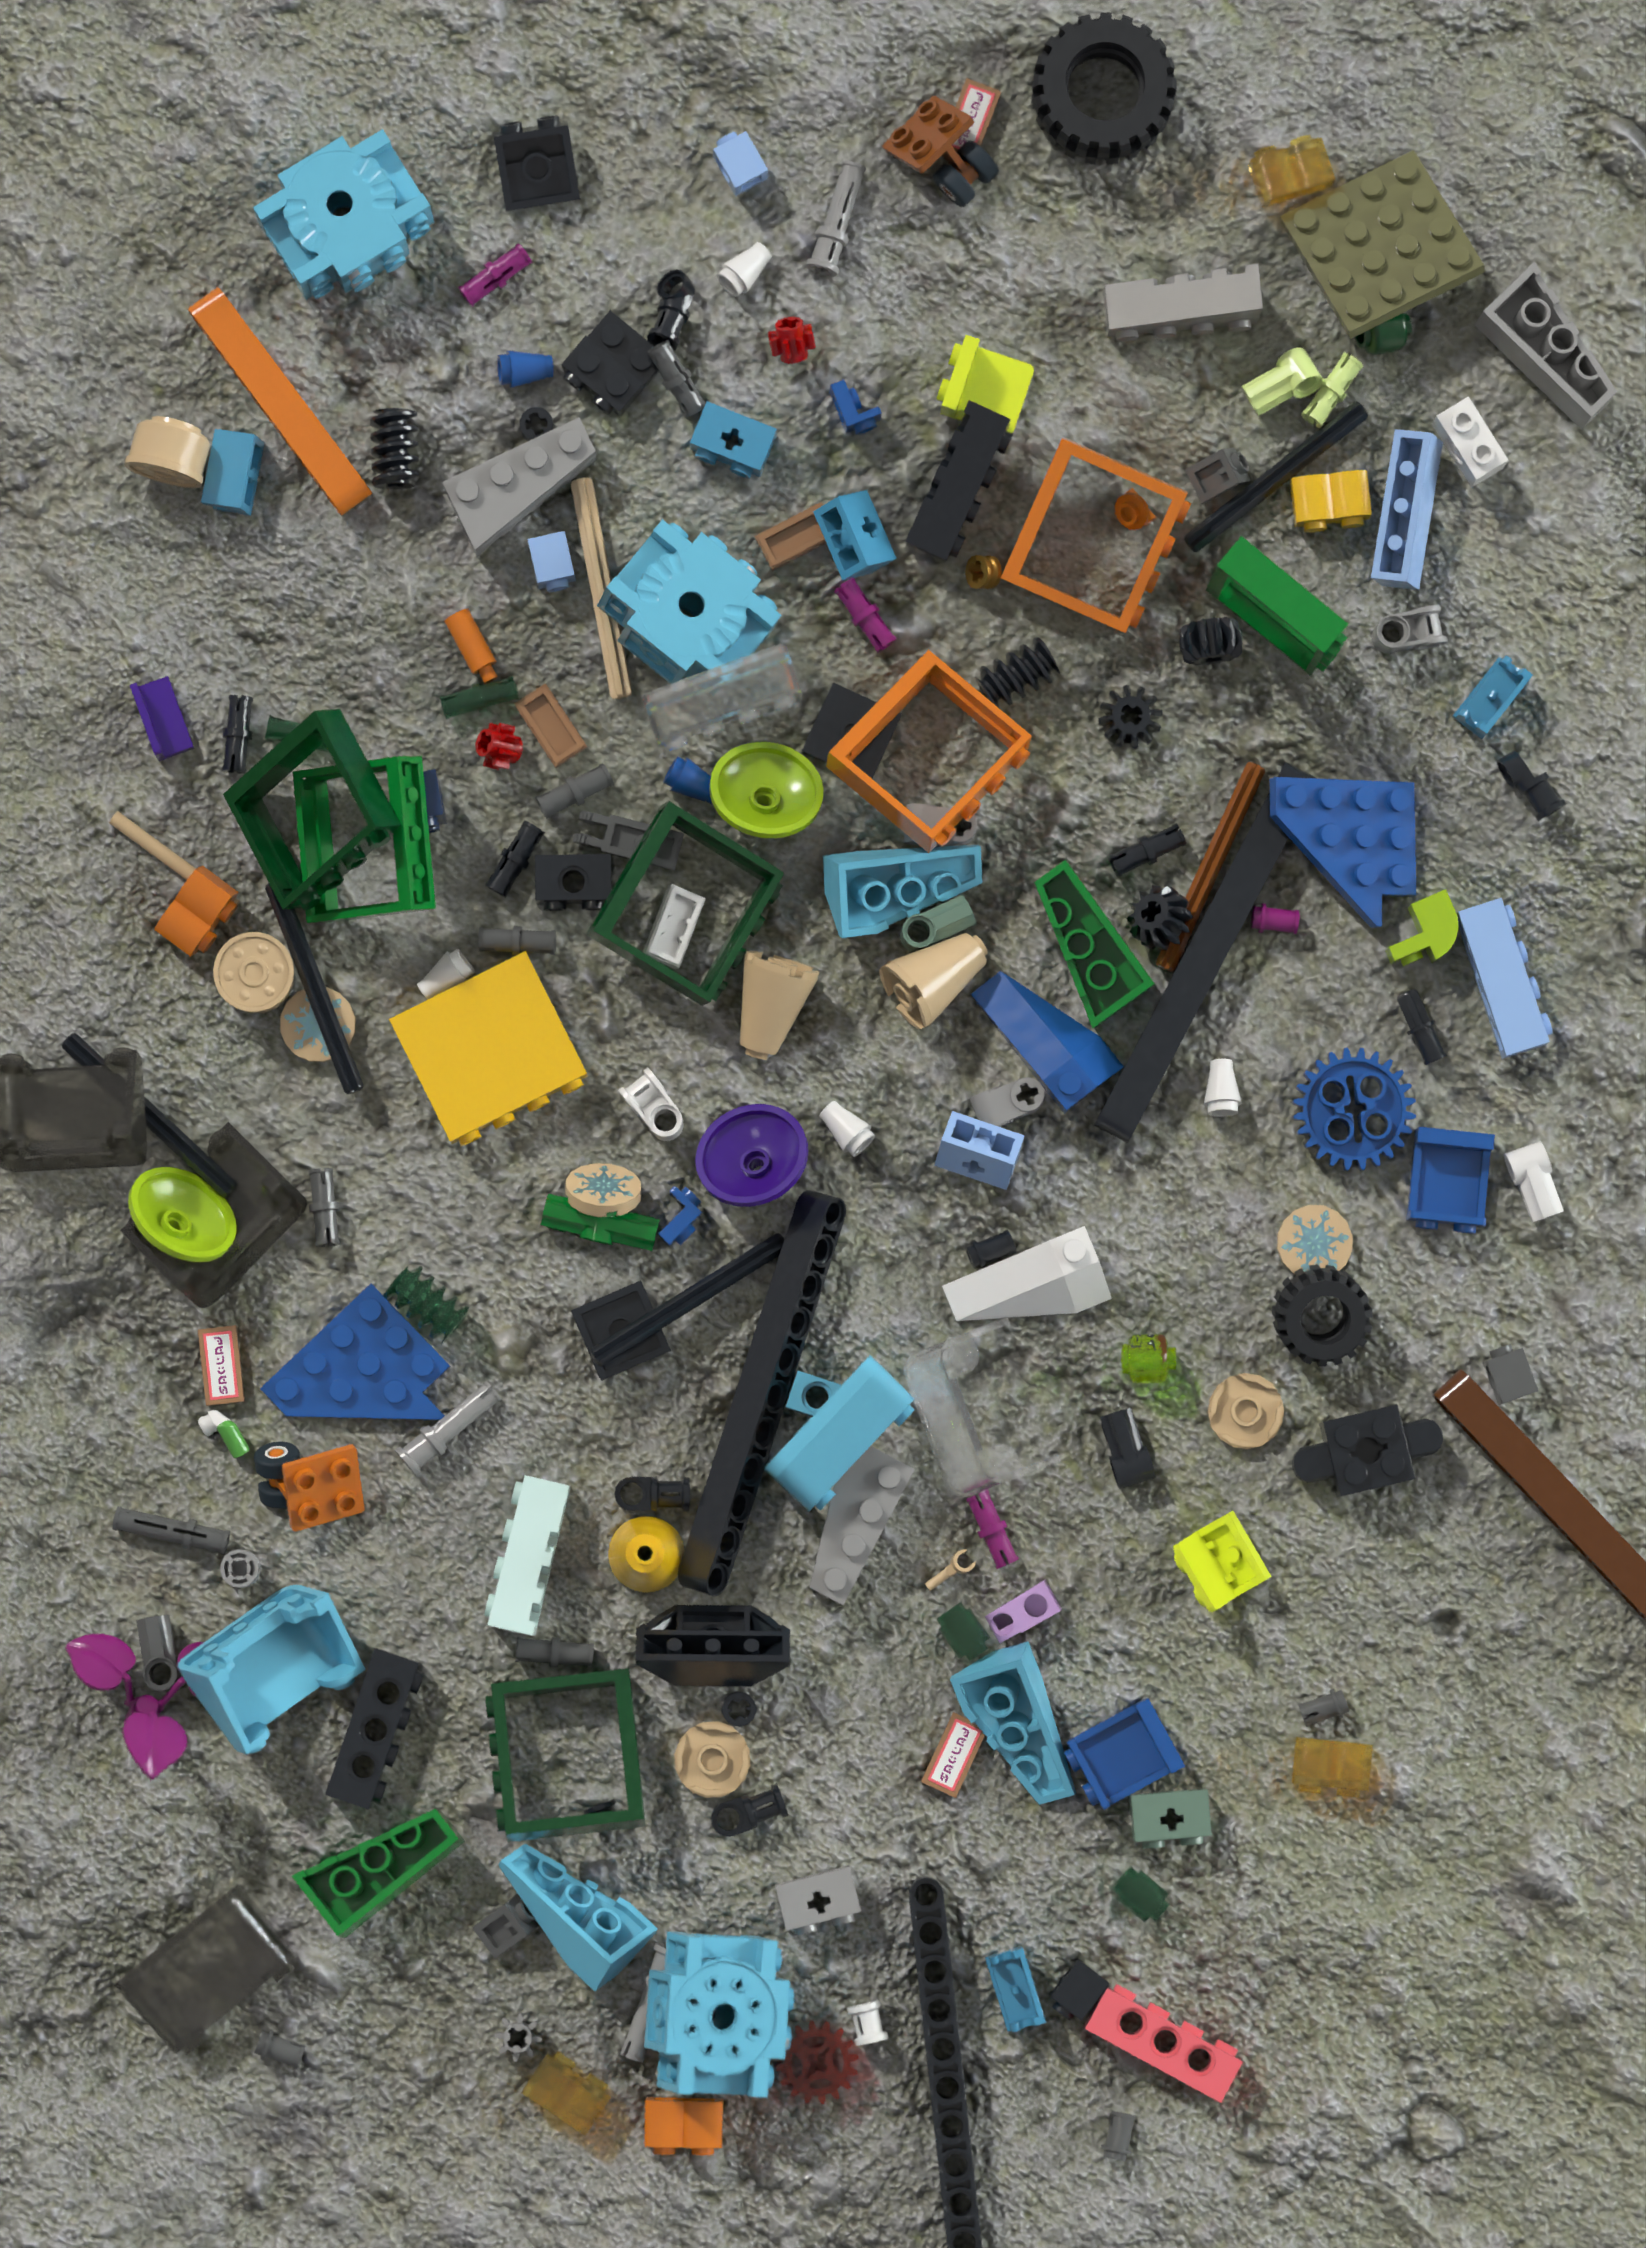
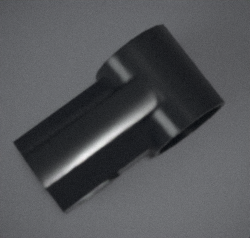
[1099,1408,1156,1489]

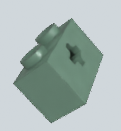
[1129,1788,1212,1849]

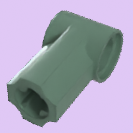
[900,895,977,952]

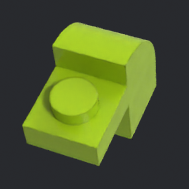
[1385,889,1458,967]

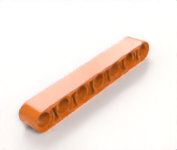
[187,287,372,516]

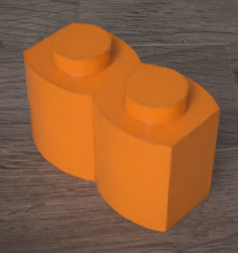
[154,865,239,957]
[644,2097,723,2155]

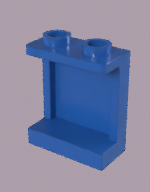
[1406,1127,1495,1234]
[1063,1698,1185,1810]

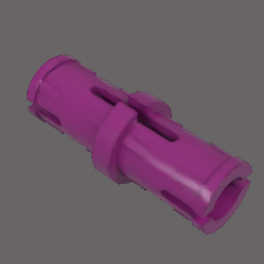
[458,243,533,307]
[834,578,897,653]
[966,1490,1019,1569]

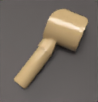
[925,1549,976,1591]

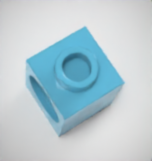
[786,1371,841,1417]

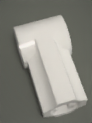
[1504,1141,1564,1223]

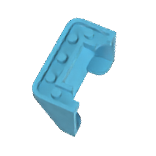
[178,1585,366,1755]

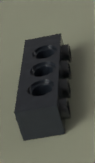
[325,1648,424,1810]

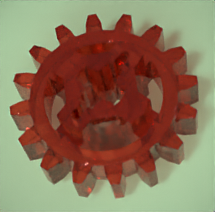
[776,2020,859,2105]

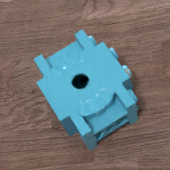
[253,129,434,300]
[597,519,781,701]
[644,1931,794,2098]

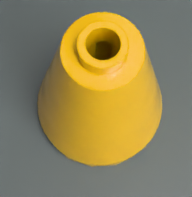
[608,1516,684,1592]

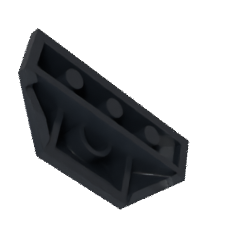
[635,1605,790,1687]

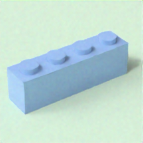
[1371,429,1443,590]
[1457,898,1553,1059]

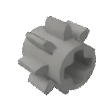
[494,2012,543,2062]

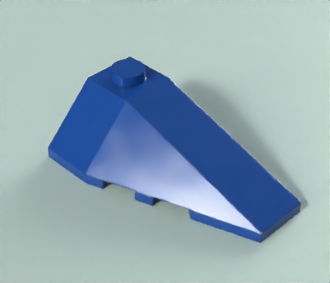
[970,971,1124,1114]

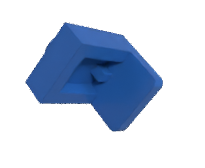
[659,1185,702,1246]

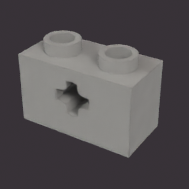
[775,1865,861,1936]

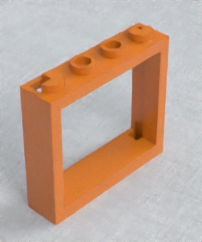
[1001,437,1192,633]
[826,650,1032,853]

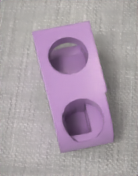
[984,1579,1062,1643]

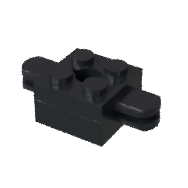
[1292,1404,1443,1497]

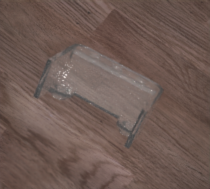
[903,1317,1061,1497]

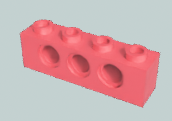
[1083,1984,1243,2103]

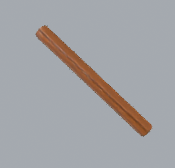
[1156,762,1265,972]

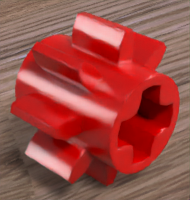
[768,317,816,364]
[475,723,523,770]

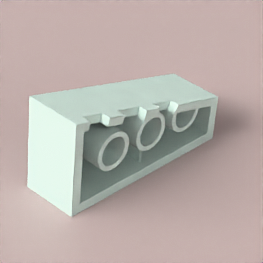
[484,1475,571,1636]

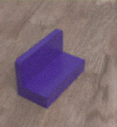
[130,676,195,761]

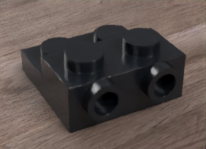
[493,115,580,211]
[561,310,659,417]

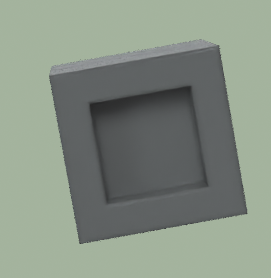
[1483,1344,1539,1405]

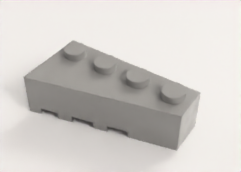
[1474,261,1617,430]
[1103,264,1263,342]
[442,418,597,557]
[809,1446,915,1605]

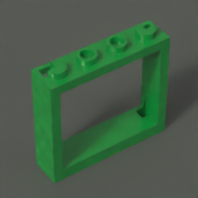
[1206,536,1348,676]
[293,756,436,923]

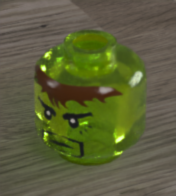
[1121,1334,1176,1383]

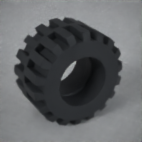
[1272,1264,1373,1367]

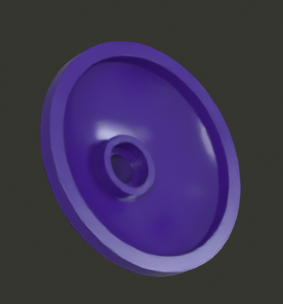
[695,1104,808,1207]

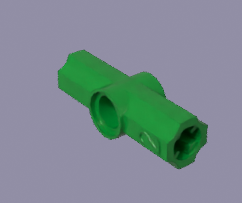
[541,1193,660,1252]

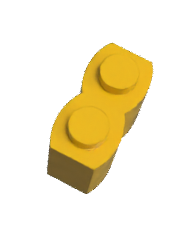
[1290,470,1372,533]

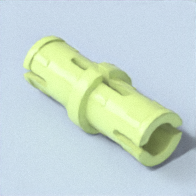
[1301,353,1363,428]

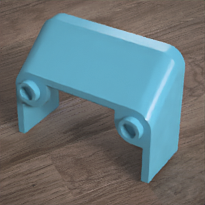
[764,1355,915,1512]

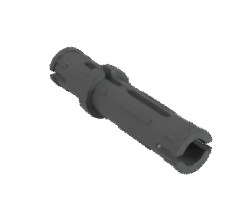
[112,1506,230,1555]

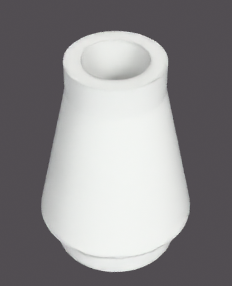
[717,242,772,297]
[417,949,475,1000]
[1204,1059,1242,1117]
[819,1101,875,1157]

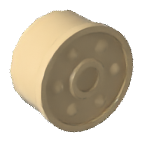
[124,416,210,488]
[213,932,294,1013]

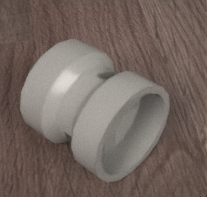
[220,1549,261,1588]

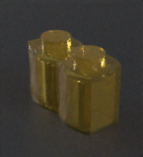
[1248,135,1336,208]
[1290,1737,1373,1798]
[521,2051,611,2136]

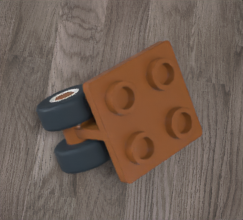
[882,96,999,207]

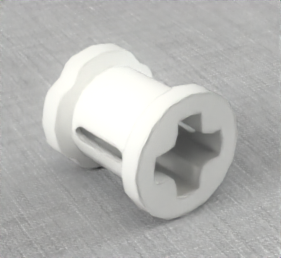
[847,2000,889,2046]

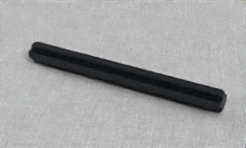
[1184,401,1368,553]
[265,883,364,1094]
[62,1033,237,1198]
[590,1233,784,1366]

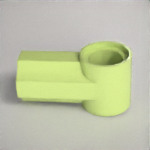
[1242,347,1323,416]

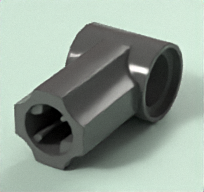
[136,1615,181,1692]

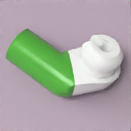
[198,1410,250,1458]

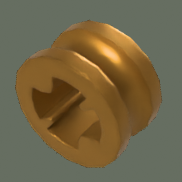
[965,555,1002,589]

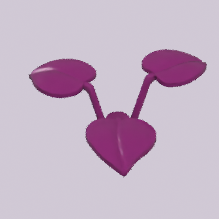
[65,1634,204,1781]

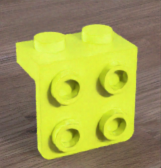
[936,335,1034,433]
[1173,1510,1271,1613]

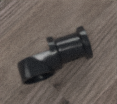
[647,269,695,351]
[1497,751,1566,822]
[614,1477,690,1512]
[711,1783,788,1837]

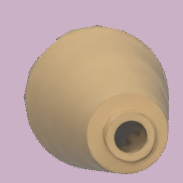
[879,933,988,1029]
[740,951,820,1060]

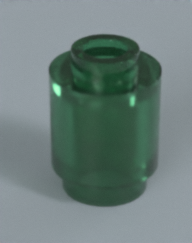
[936,1602,990,1661]
[1111,1866,1170,1922]

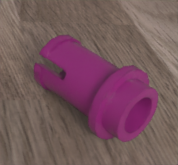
[1251,903,1300,934]

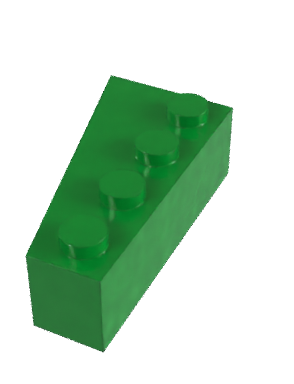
[1034,860,1156,1029]
[291,1809,465,1938]

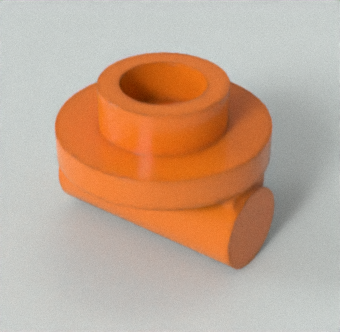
[1115,488,1156,530]

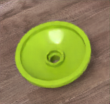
[709,742,824,839]
[128,1167,237,1262]

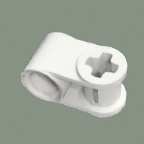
[618,1067,684,1141]

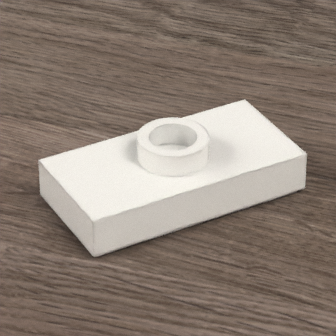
[643,884,706,969]

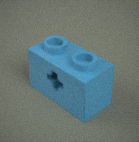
[690,401,777,479]
[813,490,897,580]

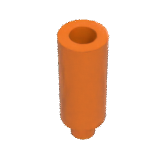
[444,608,498,684]

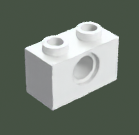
[1432,396,1508,488]

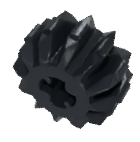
[1179,617,1243,666]
[1098,685,1163,750]
[1126,885,1194,951]

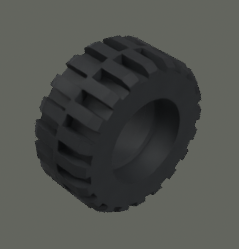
[1031,12,1177,165]

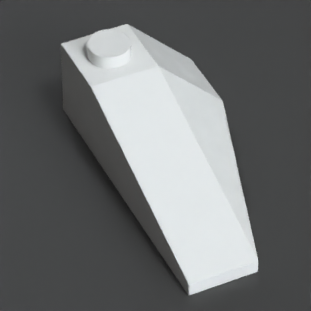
[942,1226,1112,1321]

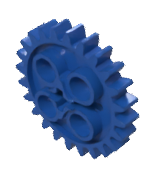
[1292,1048,1416,1171]

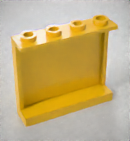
[389,951,588,1147]

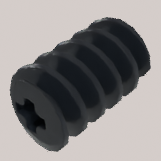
[370,408,419,489]
[975,637,1060,708]

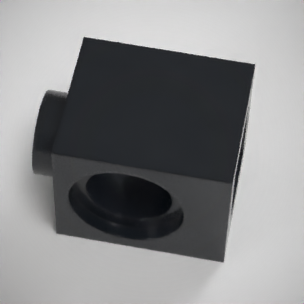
[1049,1958,1110,2021]

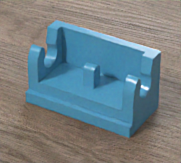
[201,429,265,516]
[1452,656,1533,739]
[985,1946,1046,2032]

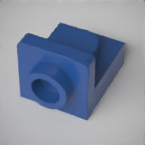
[829,380,882,435]

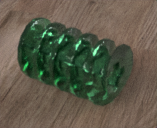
[383,1266,469,1345]

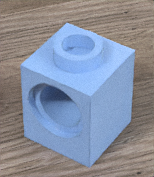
[713,131,768,196]
[528,531,576,592]

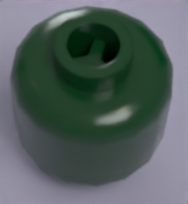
[1354,313,1412,355]

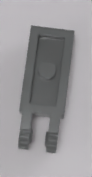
[573,810,684,871]

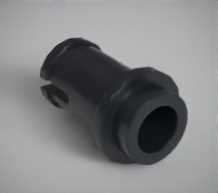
[965,1230,1016,1269]

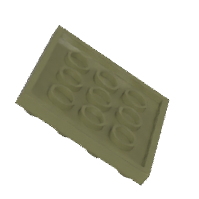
[1280,150,1485,339]

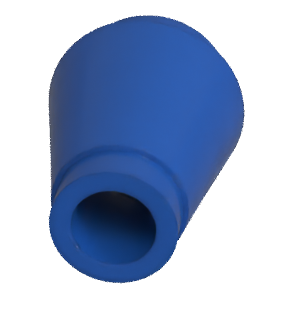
[497,350,554,388]
[663,756,713,804]

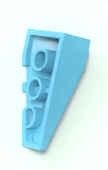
[823,845,982,938]
[950,1641,1076,1805]
[498,1844,658,1992]

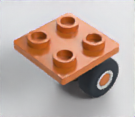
[254,1442,365,1532]

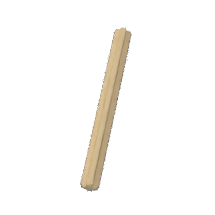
[571,477,632,699]

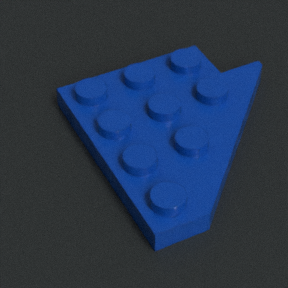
[1269,777,1416,928]
[260,1283,451,1420]

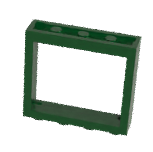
[223,709,401,911]
[586,801,784,1006]
[485,1668,646,1842]

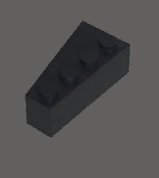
[905,400,1013,563]

